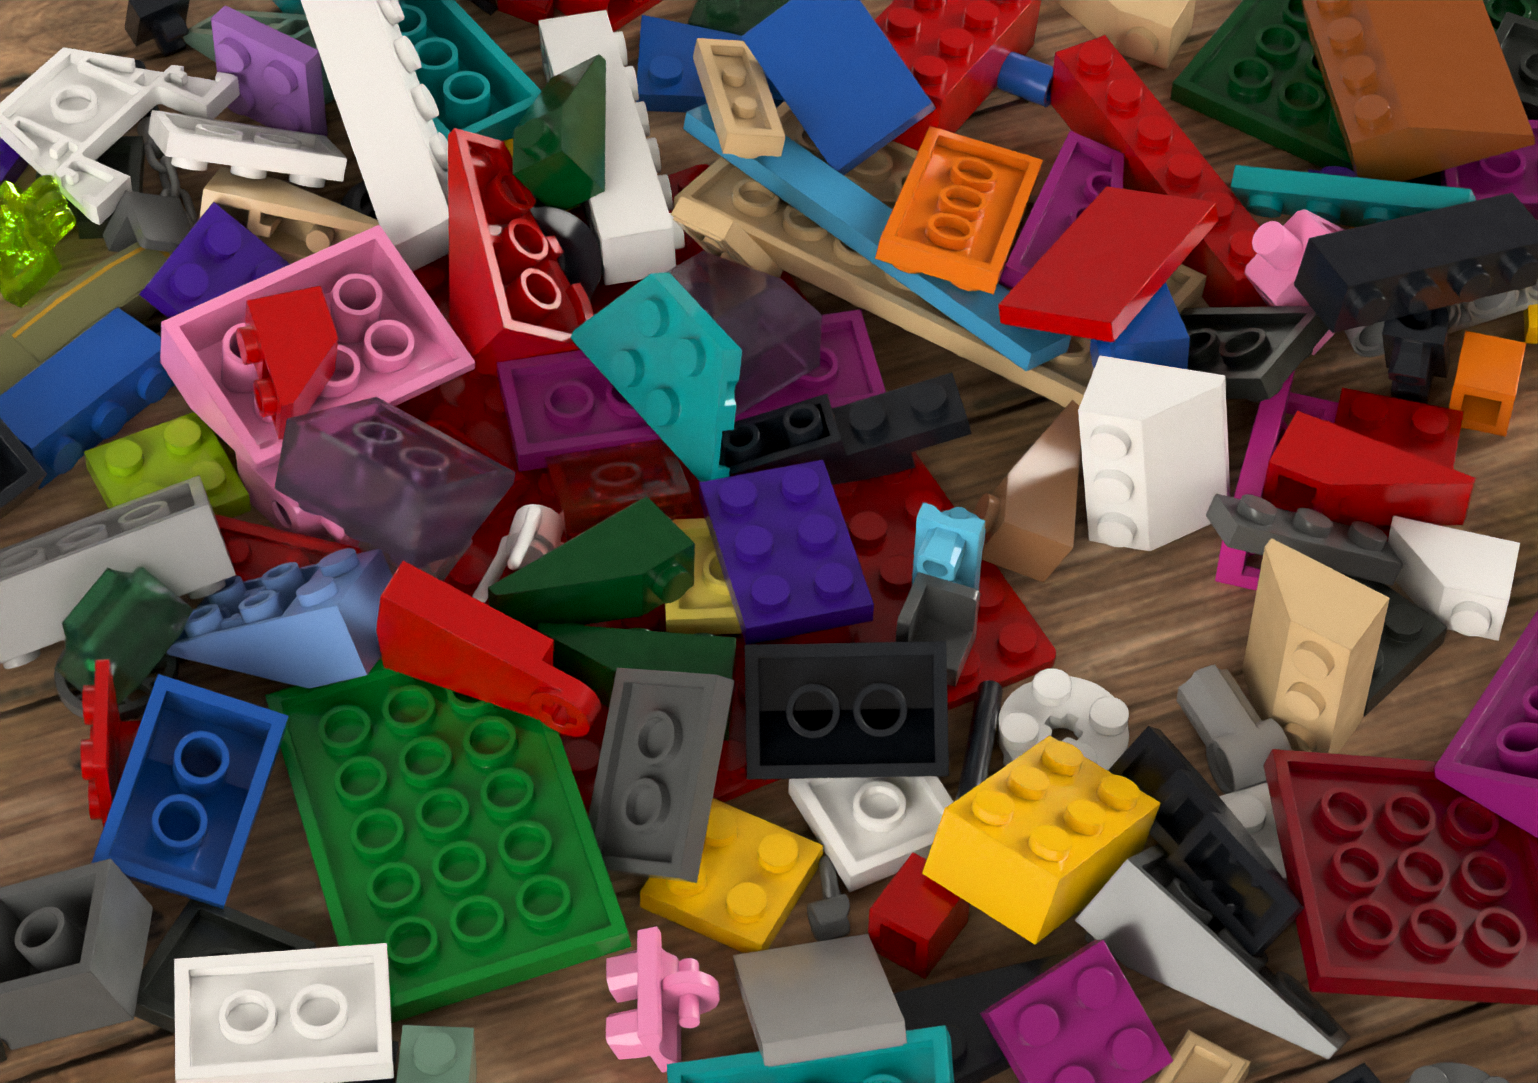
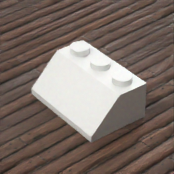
[1078,355,1230,551]

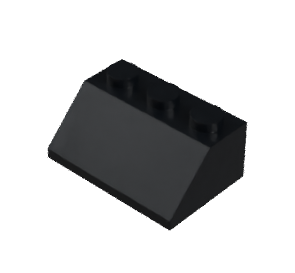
[744,641,949,779]

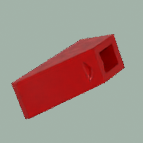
[1262,410,1476,525]

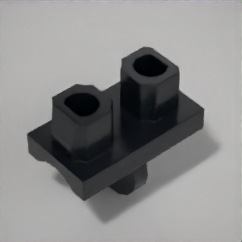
[1382,307,1450,404]

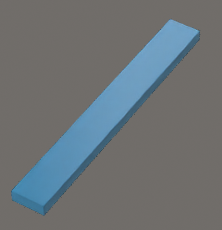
[683,104,1071,371]

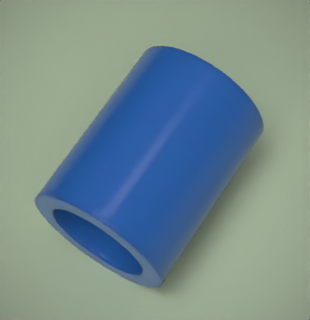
[997,51,1053,107]

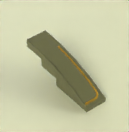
[0,242,173,395]

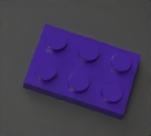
[699,460,874,645]

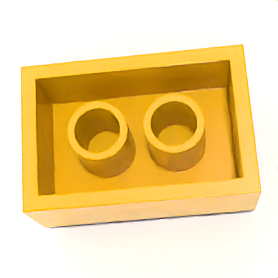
[922,735,1161,945]

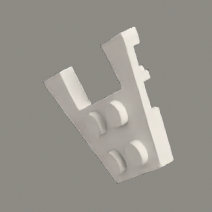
[0,47,240,225]

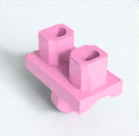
[606,926,720,1072]

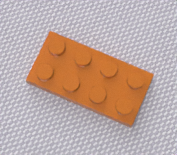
[875,126,1043,295]

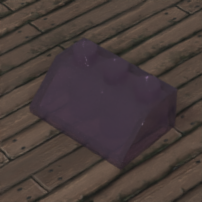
[274,397,516,569]

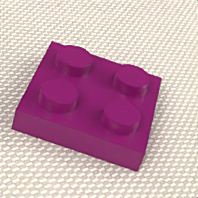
[980,939,1173,1083]

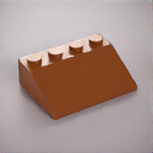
[1301,0,1536,182]

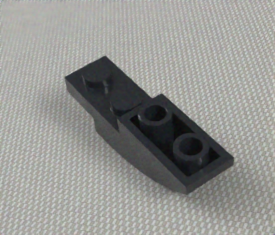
[719,372,972,485]

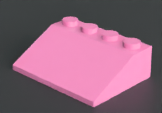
[160,225,476,471]

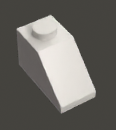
[1387,516,1520,641]

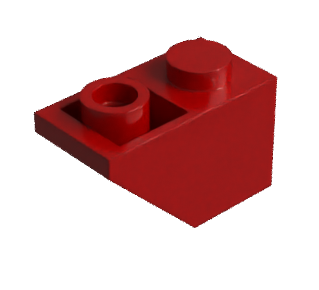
[236,285,338,440]

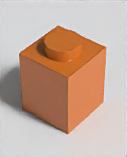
[1448,330,1526,437]

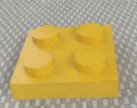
[640,798,824,953]

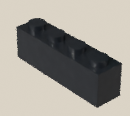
[1294,193,1538,333]

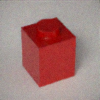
[868,852,970,979]

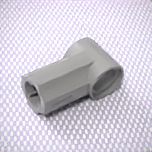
[1176,664,1291,794]

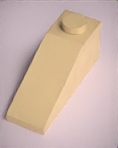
[1054,0,1196,70]
[199,167,379,264]

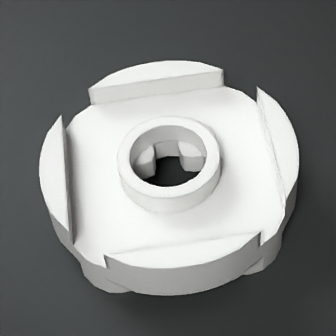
[997,669,1129,770]

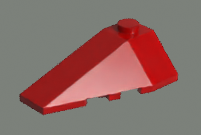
[448,128,594,377]

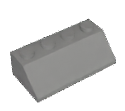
[0,475,236,669]

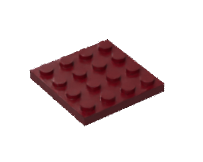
[1263,749,1538,1005]

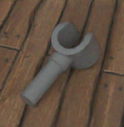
[807,856,850,942]

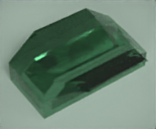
[54,567,193,704]

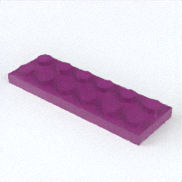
[497,309,886,472]

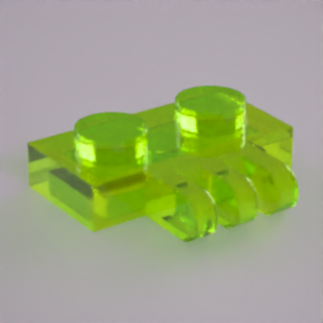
[0,175,76,308]

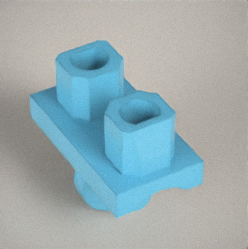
[912,502,986,591]

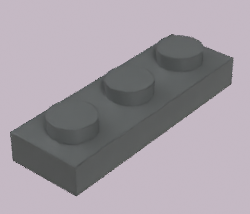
[1206,494,1403,586]

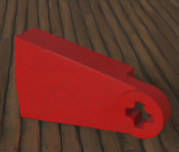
[376,561,602,737]

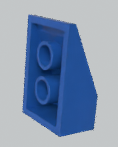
[91,674,288,909]

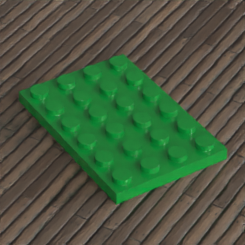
[265,659,632,1023]

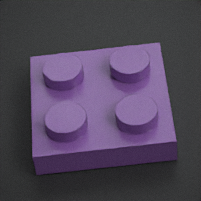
[211,5,328,137]

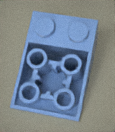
[164,548,393,689]

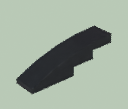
[1108,726,1304,958]

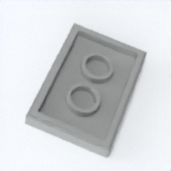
[733,934,907,1067]

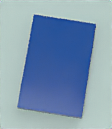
[741,0,936,175]

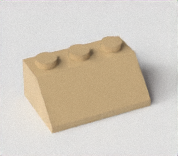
[1242,538,1390,754]

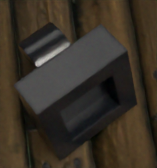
[125,0,190,57]

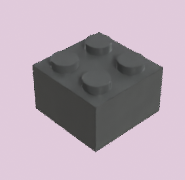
[0,858,153,1050]

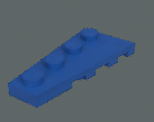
[636,15,785,113]

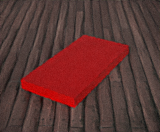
[998,186,1218,343]

